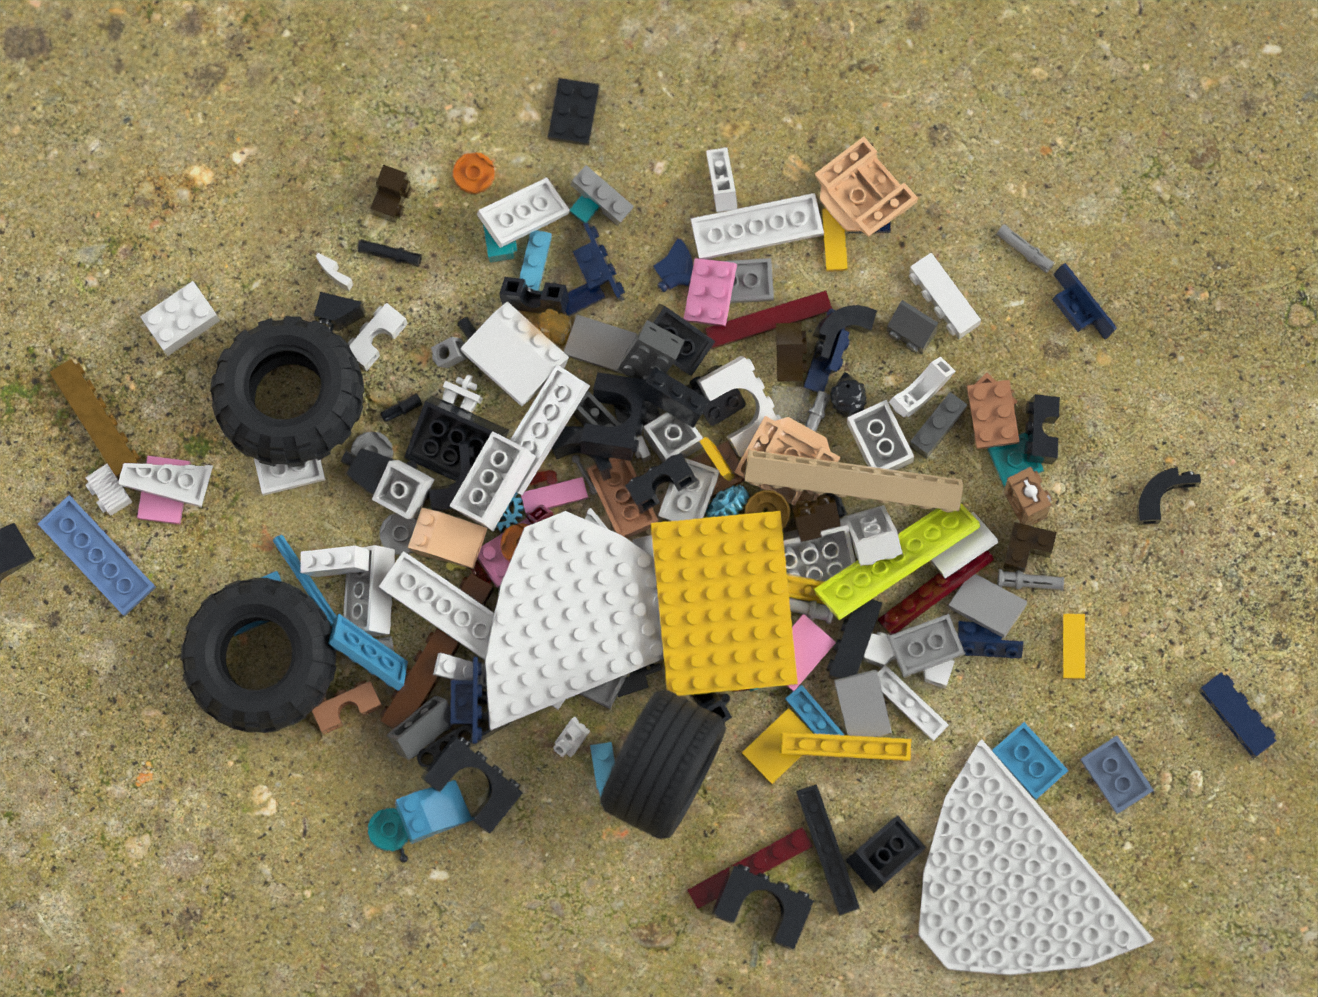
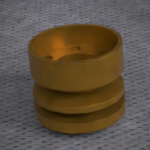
[743,490,790,529]

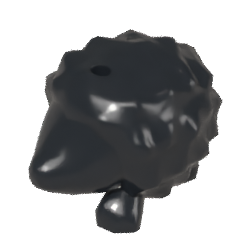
[830,372,867,418]

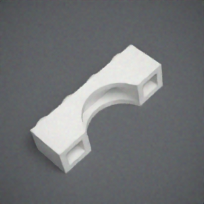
[863,632,955,689]

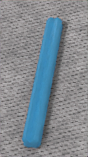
[273,535,337,626]

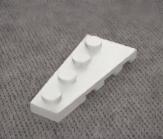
[118,463,213,507]

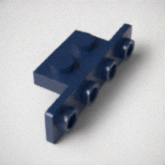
[573,222,625,301]
[1052,263,1117,340]
[803,309,850,393]
[958,621,1023,658]
[451,657,482,746]

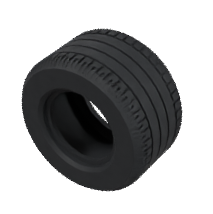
[600,690,726,840]

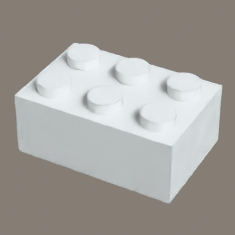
[140,281,220,357]
[847,400,914,470]

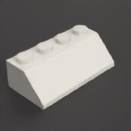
[450,431,536,531]
[343,545,395,636]

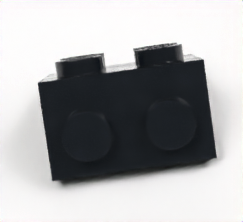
[686,365,746,426]

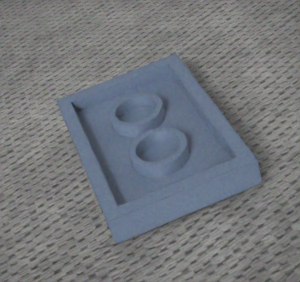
[1080,736,1154,815]

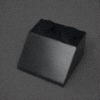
[314,292,366,332]

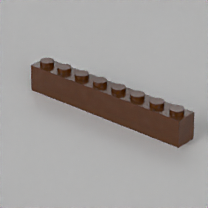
[380,573,494,730]

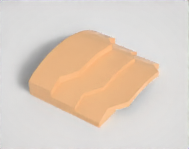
[815,136,918,237]
[733,416,841,505]

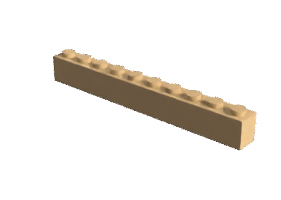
[745,450,963,512]

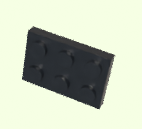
[548,78,600,146]

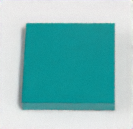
[987,432,1044,488]

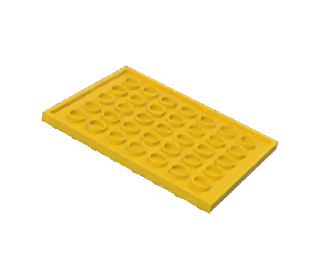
[650,511,798,696]

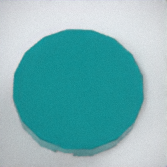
[368,808,409,852]

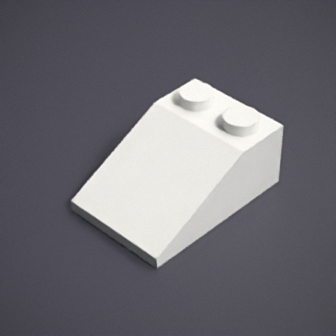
[843,505,902,565]

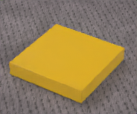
[699,437,735,482]

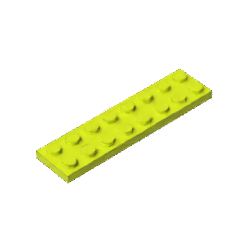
[814,503,981,620]

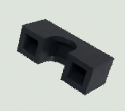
[499,277,569,317]
[1024,394,1060,464]
[625,453,697,513]

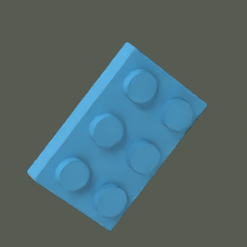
[992,722,1068,800]

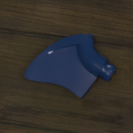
[653,239,693,292]

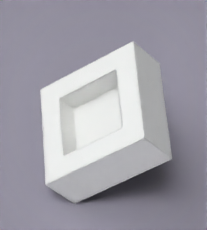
[635,436,651,463]

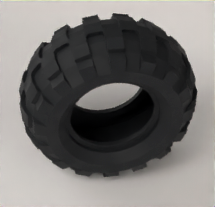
[210,316,365,467]
[180,578,337,733]

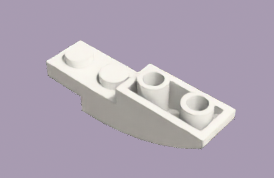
[433,653,487,690]

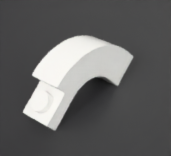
[889,357,956,417]

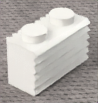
[86,464,132,516]

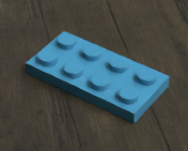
[329,614,408,691]

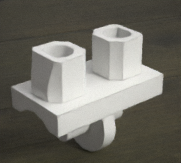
[442,374,483,413]
[553,717,590,757]

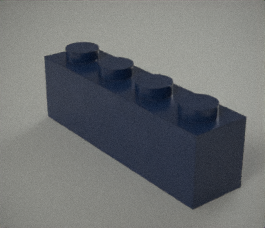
[1199,672,1277,759]

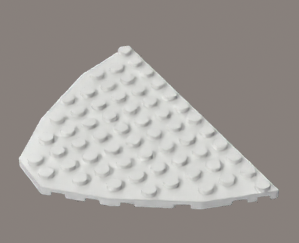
[485,511,664,730]
[919,739,1154,975]

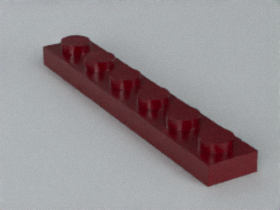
[877,550,994,635]
[687,827,813,910]

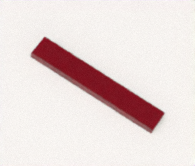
[705,290,832,349]

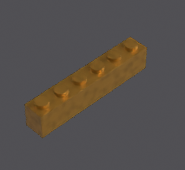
[50,359,140,480]

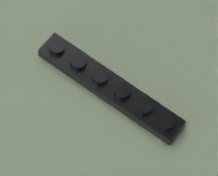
[796,784,860,916]

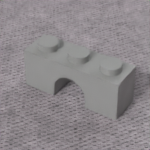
[570,165,634,226]

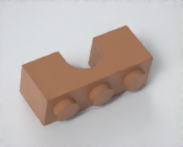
[312,680,383,735]

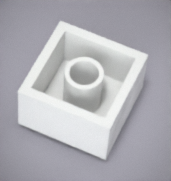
[644,412,703,463]
[372,460,435,519]

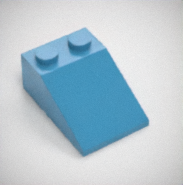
[395,780,472,844]

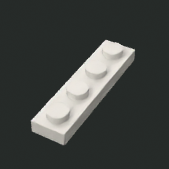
[878,665,948,741]

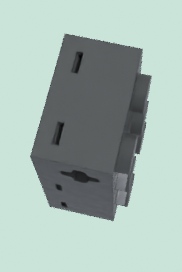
[617,320,685,380]

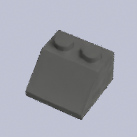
[887,300,938,354]

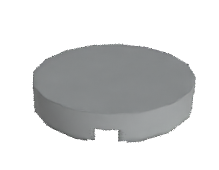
[351,432,394,459]
[380,513,417,555]

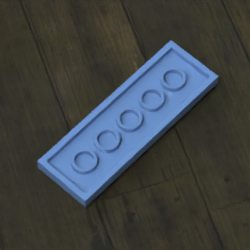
[38,495,156,616]

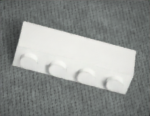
[909,253,981,339]

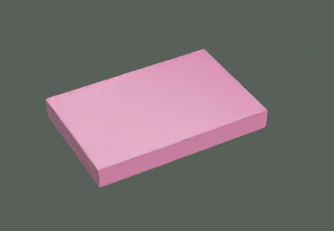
[137,456,191,525]
[786,614,836,691]

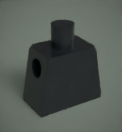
[341,448,394,497]

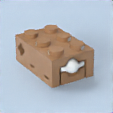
[1004,467,1052,526]

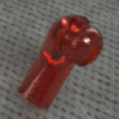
[530,470,558,486]
[470,560,492,584]

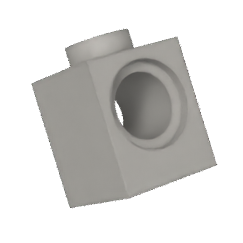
[431,337,468,368]

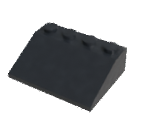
[404,395,509,481]

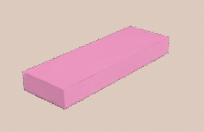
[521,477,588,515]

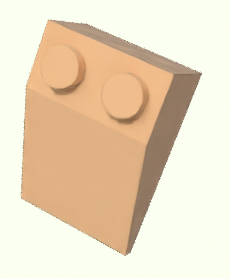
[408,508,487,569]

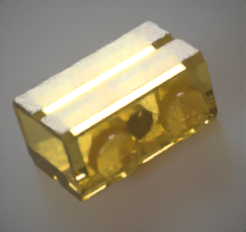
[537,308,572,346]

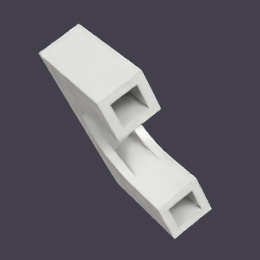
[696,356,781,457]

